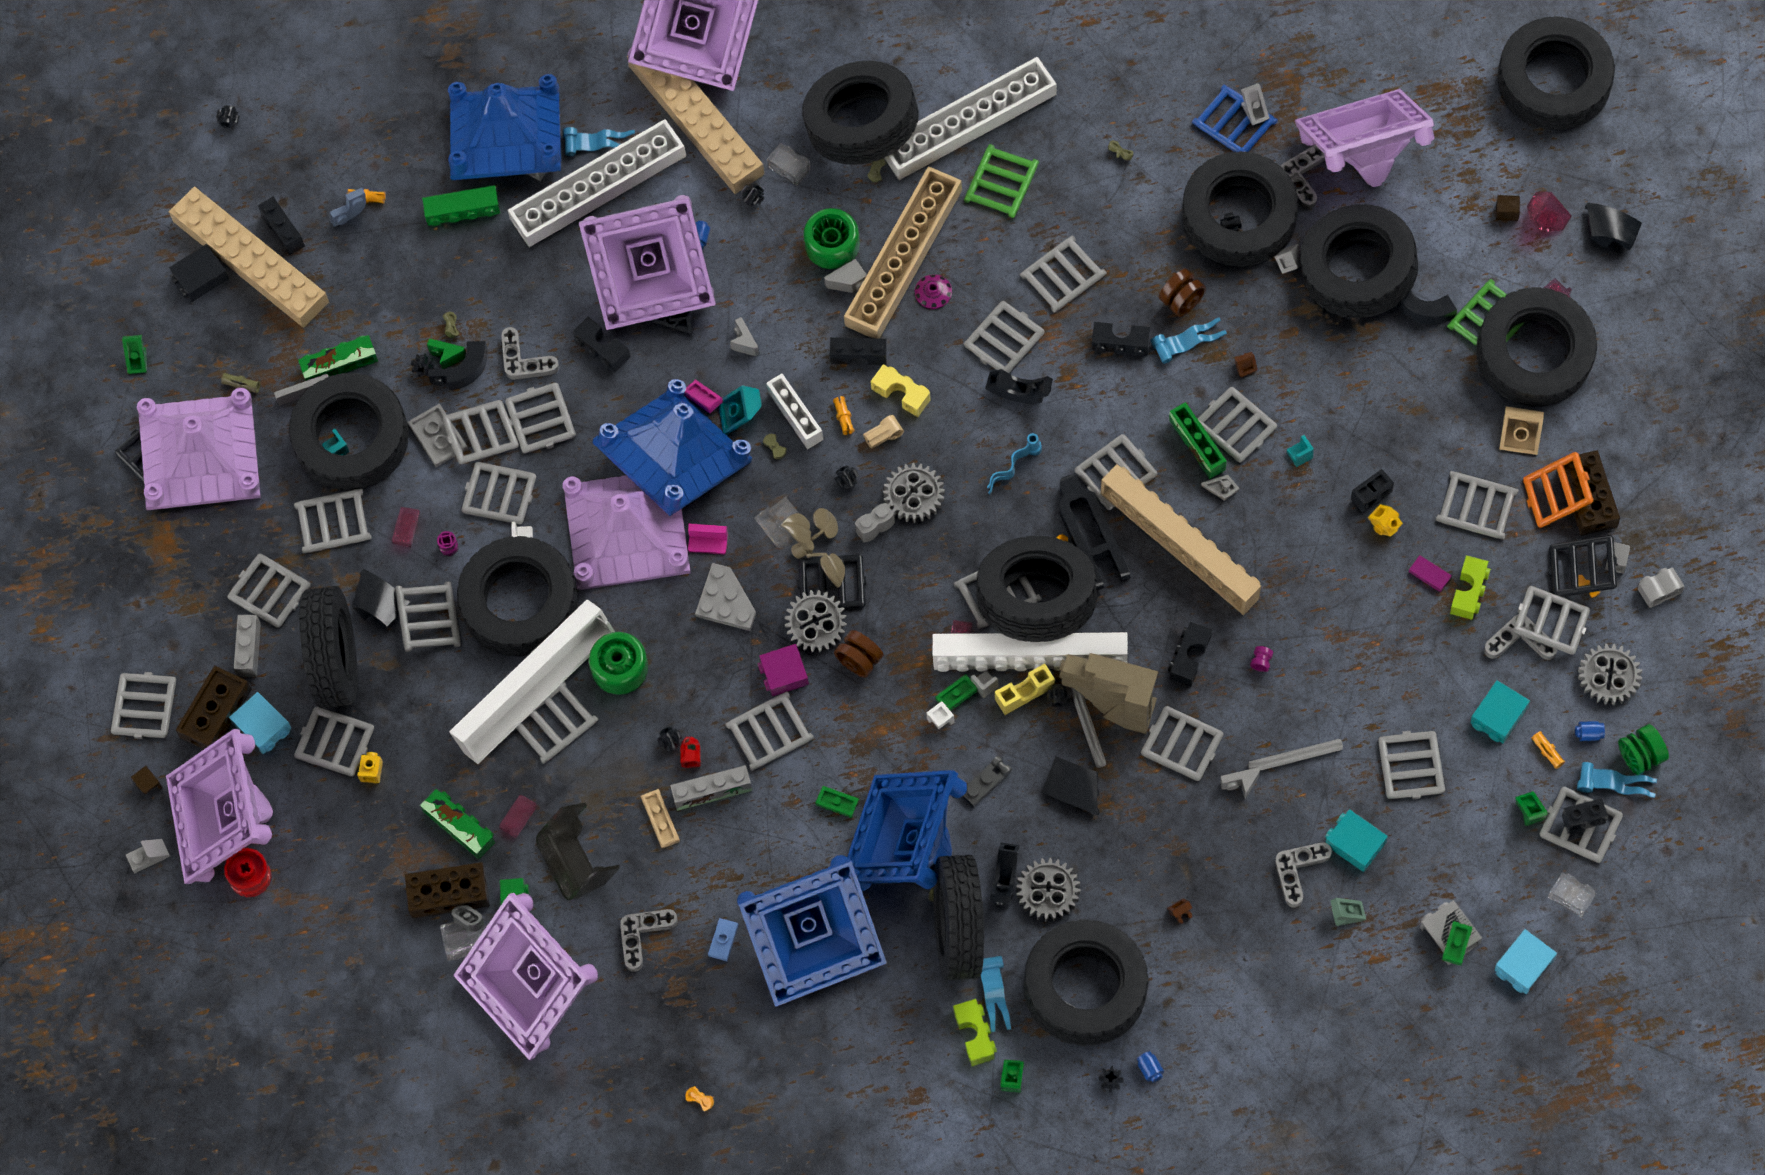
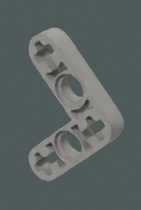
[1281,145,1325,209]
[501,327,559,380]
[1484,615,1558,660]
[1275,843,1332,908]
[620,909,678,972]

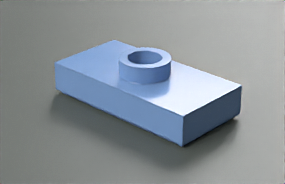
[708,918,739,961]

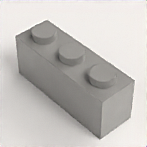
[234,615,261,677]

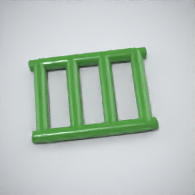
[964,144,1039,218]
[1447,279,1525,345]

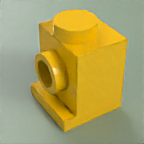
[357,752,383,783]

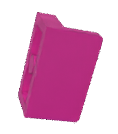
[688,524,728,554]

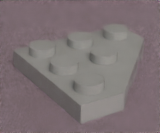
[695,563,756,631]

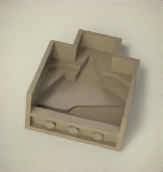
[1059,653,1158,734]

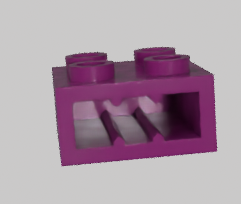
[757,644,809,697]

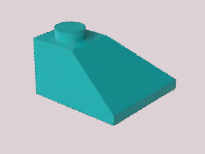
[719,385,762,435]

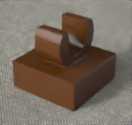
[1234,352,1258,377]
[1167,898,1192,924]

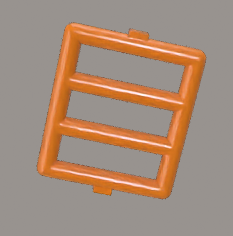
[1523,452,1593,528]

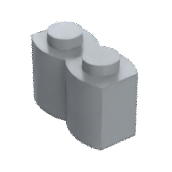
[855,503,895,542]
[1638,568,1685,608]

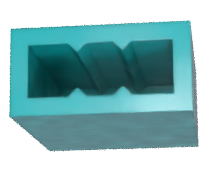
[1470,680,1530,744]
[1325,809,1388,872]

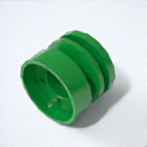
[1618,724,1669,775]

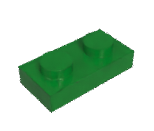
[935,674,978,711]
[815,786,859,818]
[1442,921,1473,966]

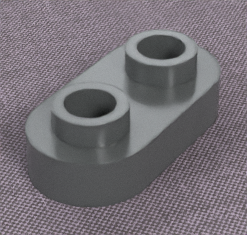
[452,905,484,932]

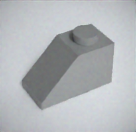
[824,259,867,293]

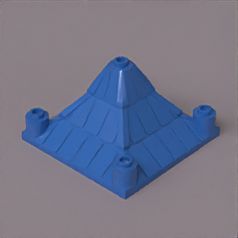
[448,74,561,180]
[592,379,752,516]
[847,770,967,891]
[737,855,887,1007]

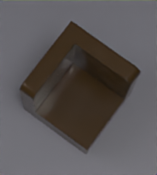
[1496,195,1520,221]
[131,766,163,794]

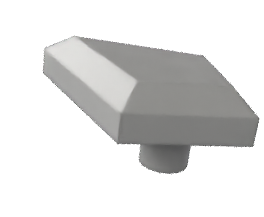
[1201,475,1240,501]

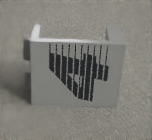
[1420,900,1482,965]

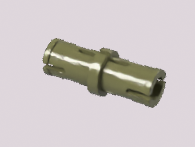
[221,373,260,393]

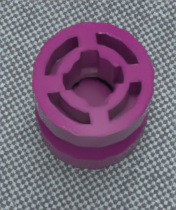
[437,531,458,556]
[1250,646,1274,672]

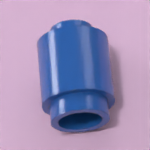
[695,221,711,249]
[1575,721,1605,741]
[1137,1051,1164,1083]

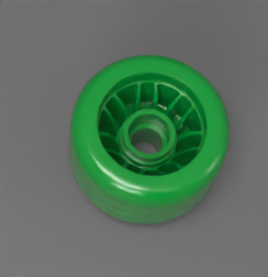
[803,208,860,269]
[589,632,648,695]

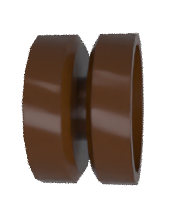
[1159,269,1206,317]
[834,630,884,678]

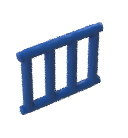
[1192,85,1278,152]

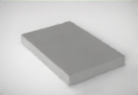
[407,404,468,468]

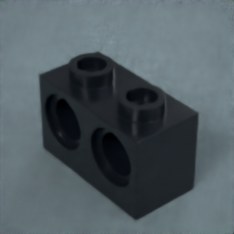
[1351,469,1394,513]
[1562,798,1608,834]

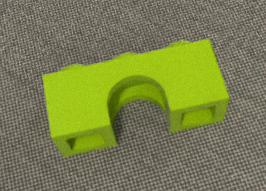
[1450,555,1491,620]
[953,999,997,1066]

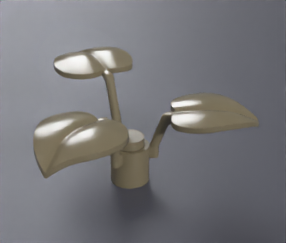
[781,508,845,588]

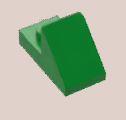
[122,335,147,374]
[427,338,466,369]
[1515,791,1548,826]
[1000,1059,1024,1093]

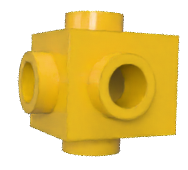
[1368,504,1403,537]

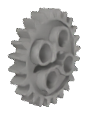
[883,463,945,523]
[785,590,847,653]
[1578,644,1642,706]
[1016,858,1080,922]

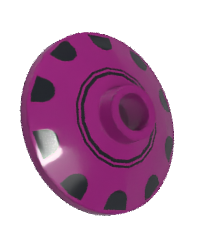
[915,274,952,309]

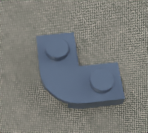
[330,187,366,227]

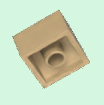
[1499,406,1544,455]

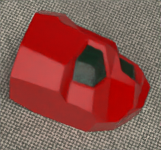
[680,736,701,768]

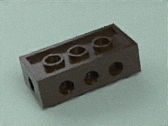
[1564,450,1620,536]
[176,665,251,750]
[405,862,490,918]

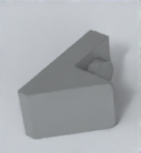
[1241,83,1270,125]
[730,317,759,356]
[1220,767,1260,799]
[126,839,170,873]

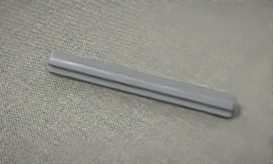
[1069,687,1106,768]
[1248,739,1343,771]

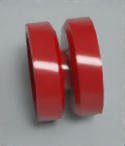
[224,848,272,897]

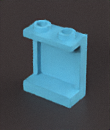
[229,692,291,754]
[1495,929,1557,994]

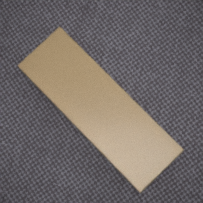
[641,789,680,849]

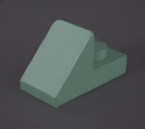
[1331,898,1366,926]

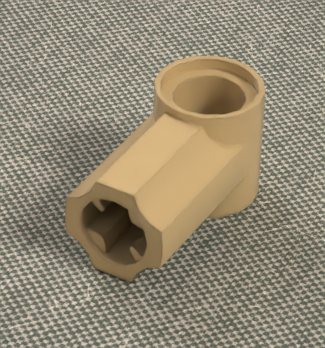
[863,415,904,449]

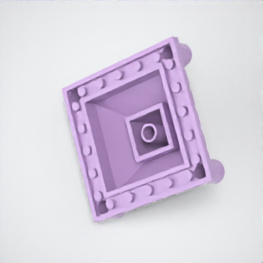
[628,0,758,91]
[1295,89,1434,187]
[579,195,716,330]
[137,388,261,510]
[563,475,691,591]
[166,729,273,884]
[453,893,598,1060]

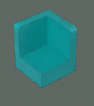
[322,429,350,456]
[1287,435,1314,467]

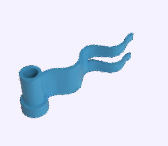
[563,127,635,156]
[1150,317,1227,364]
[987,433,1042,495]
[1577,762,1657,798]
[981,956,1011,1032]

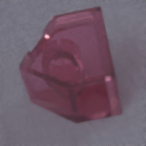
[1527,192,1572,232]

